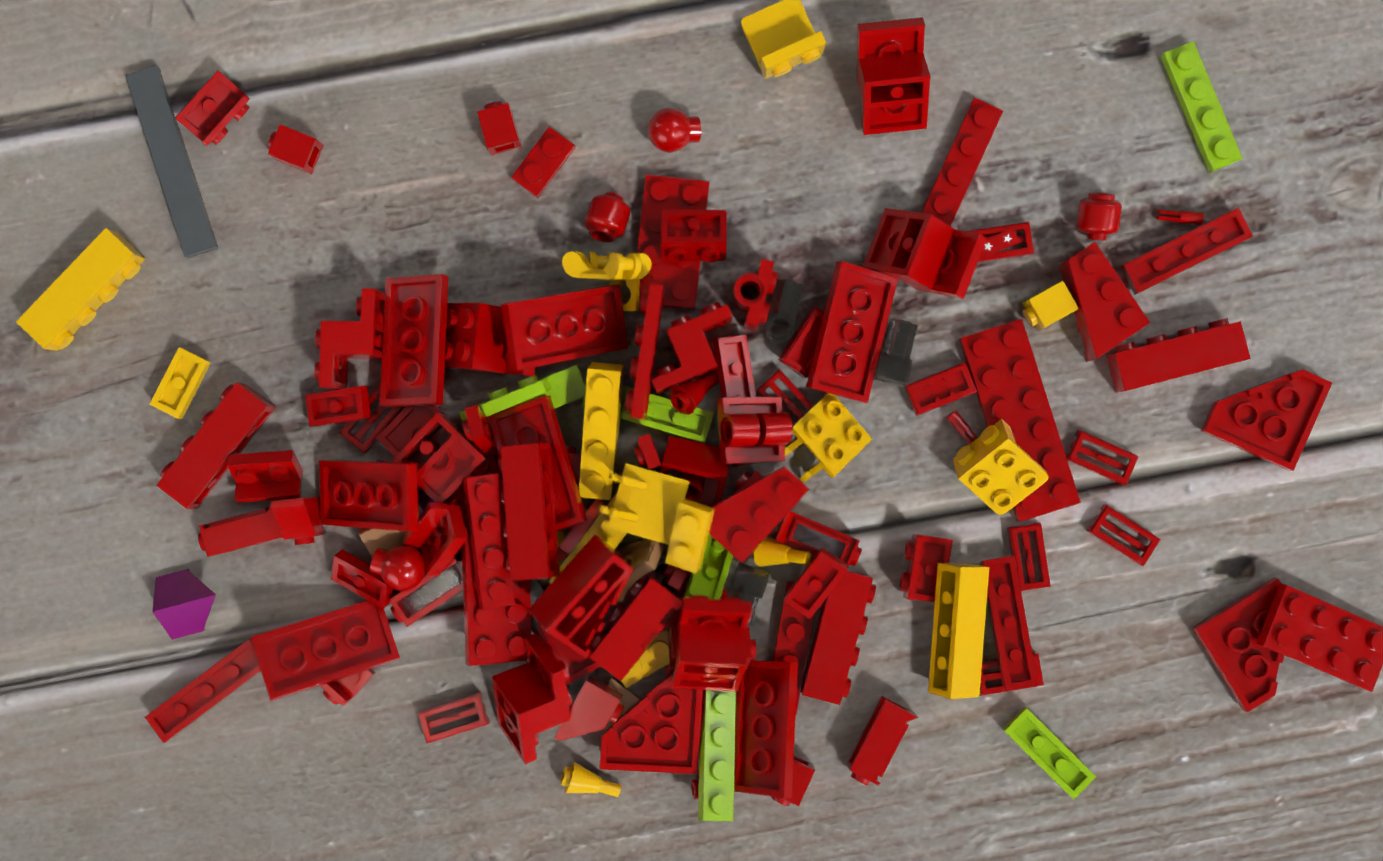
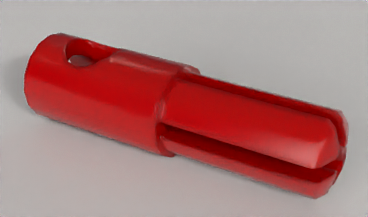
[1156,209,1204,225]
[946,410,978,445]

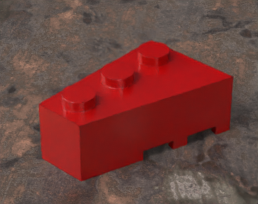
[1059,242,1151,362]
[709,466,810,563]
[528,534,633,659]
[588,576,683,681]

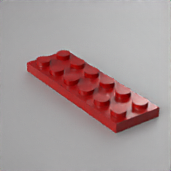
[959,319,1081,522]

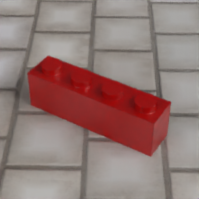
[1106,318,1251,393]
[156,382,276,509]
[498,443,560,581]
[801,570,876,705]

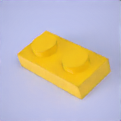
[149,347,212,419]
[665,499,714,574]
[622,629,669,688]

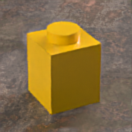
[1022,281,1079,331]

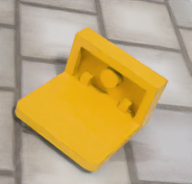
[741,0,826,79]
[953,419,1048,515]

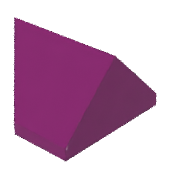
[152,569,216,640]

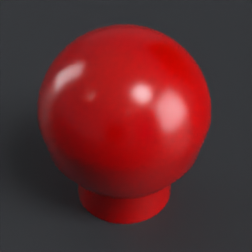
[648,107,701,153]
[370,545,426,591]

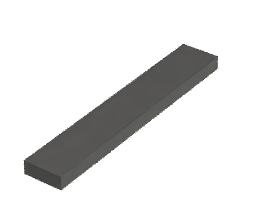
[125,65,218,258]

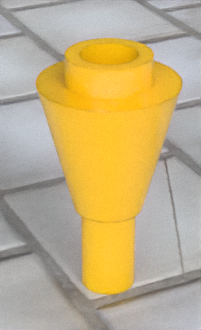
[752,536,811,567]
[560,761,621,797]

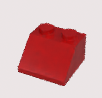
[660,436,729,507]

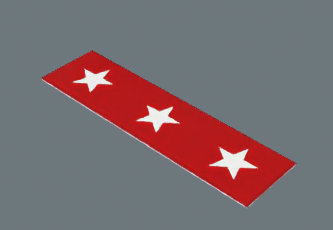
[979,228,1019,259]

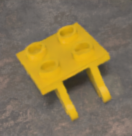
[785,393,872,483]
[599,463,690,545]

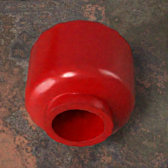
[584,192,631,243]
[1077,193,1122,240]

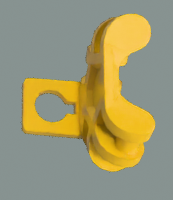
[562,251,652,311]

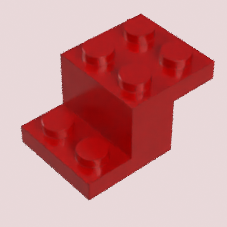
[856,17,930,135]
[862,208,987,299]
[314,288,385,390]
[651,302,733,395]
[445,303,535,376]
[376,405,487,503]
[672,595,752,692]
[491,633,572,764]

